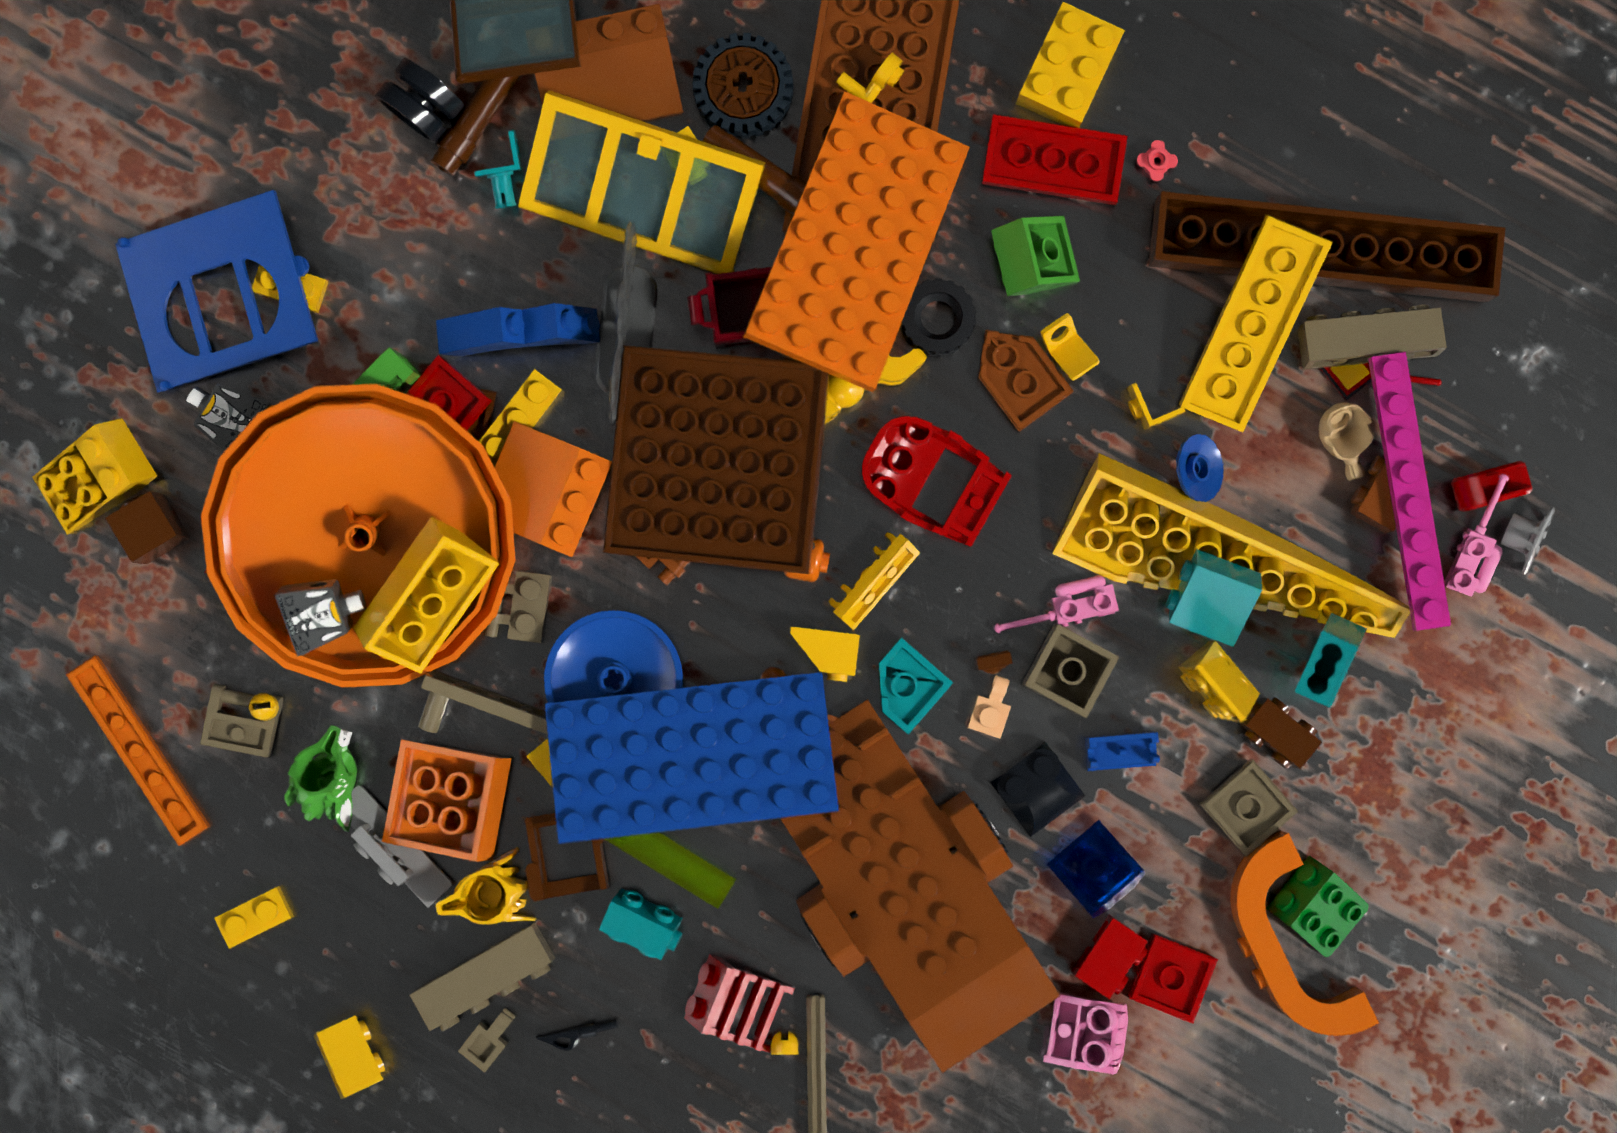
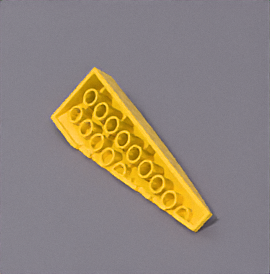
[1053,453,1410,638]

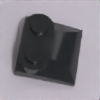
[989,741,1085,837]

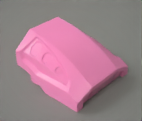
[1043,993,1128,1075]

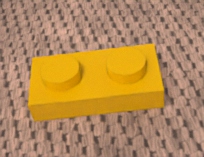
[252,264,329,313]
[214,886,294,949]

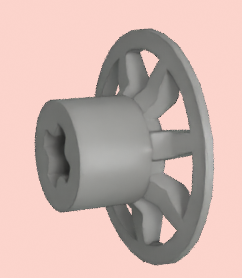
[1501,506,1555,576]

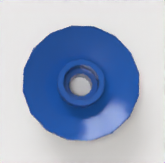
[1176,434,1223,502]

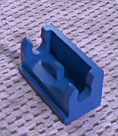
[1084,731,1160,771]

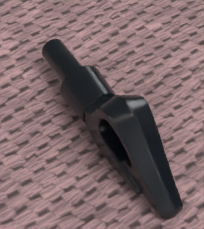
[536,1019,619,1051]

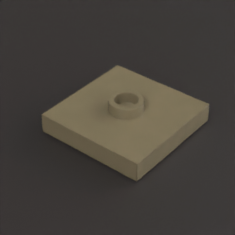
[1199,759,1298,857]

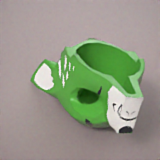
[284,725,357,831]

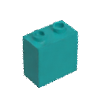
[1165,549,1262,647]
[1294,613,1367,708]

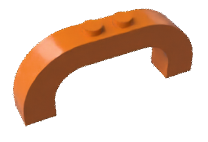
[1230,831,1379,1036]

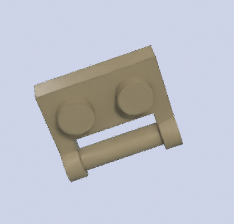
[200,683,283,758]

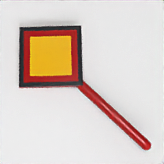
[1320,363,1442,401]

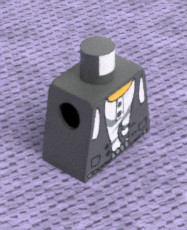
[186,384,274,452]
[275,579,366,657]

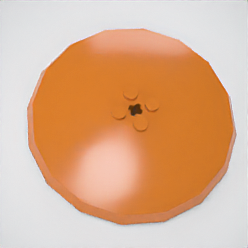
[201,384,516,688]

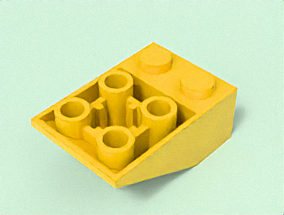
[32,418,157,535]
[1178,640,1260,722]

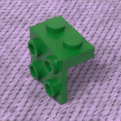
[1266,855,1369,957]

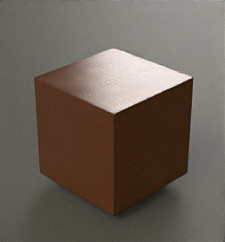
[105,491,190,565]

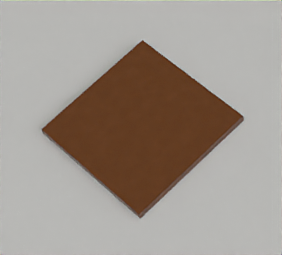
[603,345,830,574]

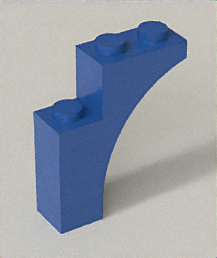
[436,303,600,356]

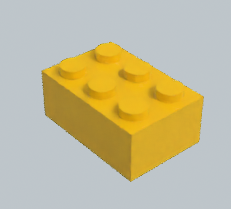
[1016,2,1125,128]

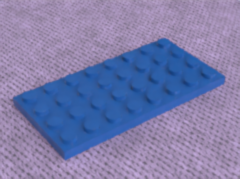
[545,672,839,844]

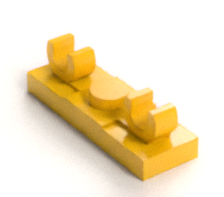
[829,532,920,630]

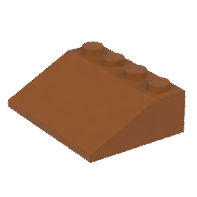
[526,3,684,141]

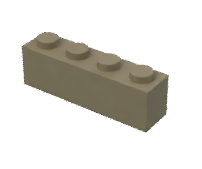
[1297,304,1447,370]
[410,922,555,1031]

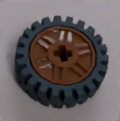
[692,33,793,139]

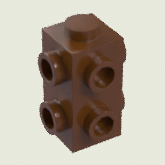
[1240,697,1322,770]

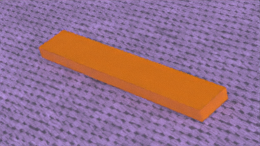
[66,655,210,846]

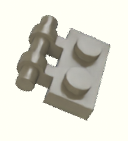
[484,571,552,643]

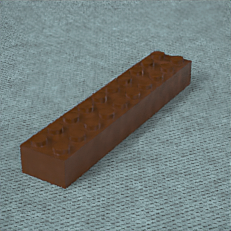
[1148,191,1506,302]

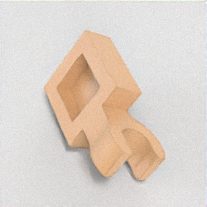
[967,675,1011,739]

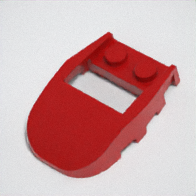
[862,416,1012,547]

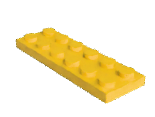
[1179,214,1332,432]

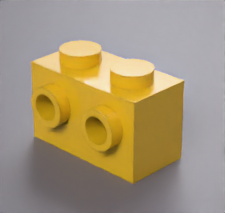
[313,1015,385,1099]

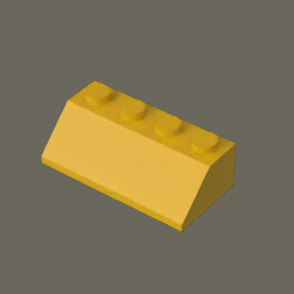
[353,517,499,674]

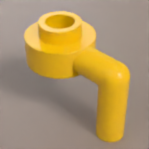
[836,52,904,103]

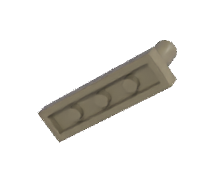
[418,670,548,735]

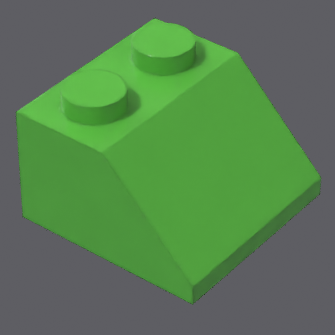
[991,216,1080,296]

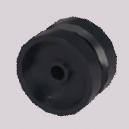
[375,57,464,144]

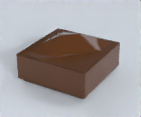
[974,650,1013,674]

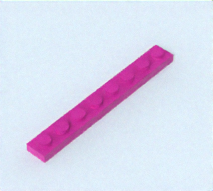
[1368,352,1451,631]

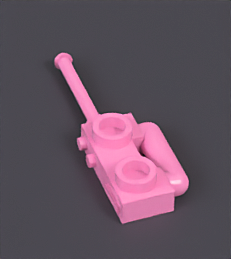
[1444,474,1509,597]
[994,575,1119,633]

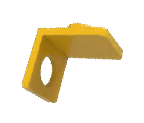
[1040,313,1100,381]
[1127,382,1186,430]

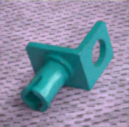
[474,130,523,209]

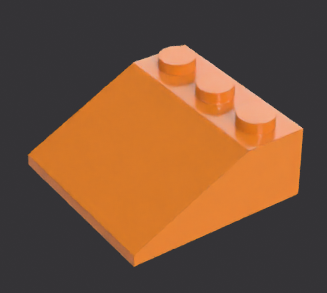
[494,422,612,557]
[382,739,512,862]

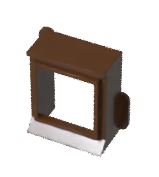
[525,813,610,901]

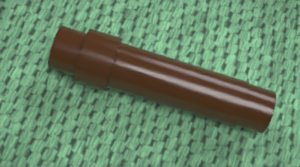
[430,47,523,176]
[702,125,807,215]

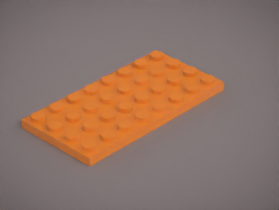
[744,91,970,393]

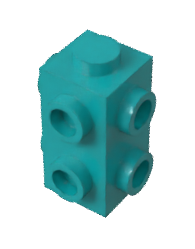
[599,888,683,960]

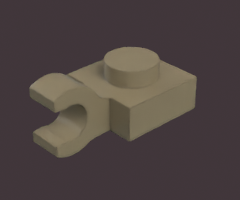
[458,1007,516,1073]

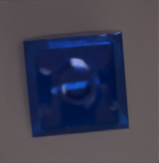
[1047,820,1146,918]

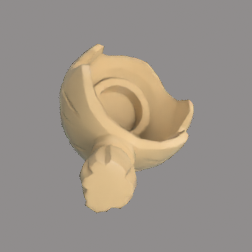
[1318,402,1374,481]

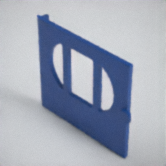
[115,190,318,392]

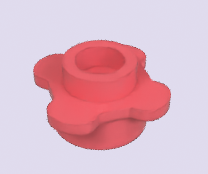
[1137,140,1178,181]

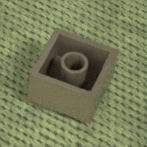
[1021,624,1119,718]

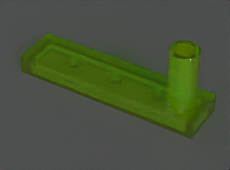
[605,832,736,909]

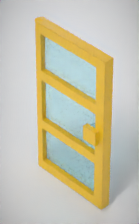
[518,90,766,274]

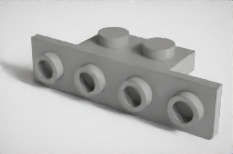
[350,785,453,908]

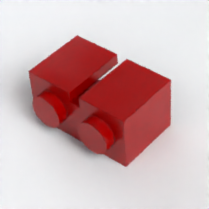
[1071,914,1148,999]

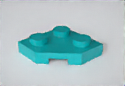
[879,637,953,735]

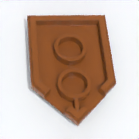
[978,330,1074,432]

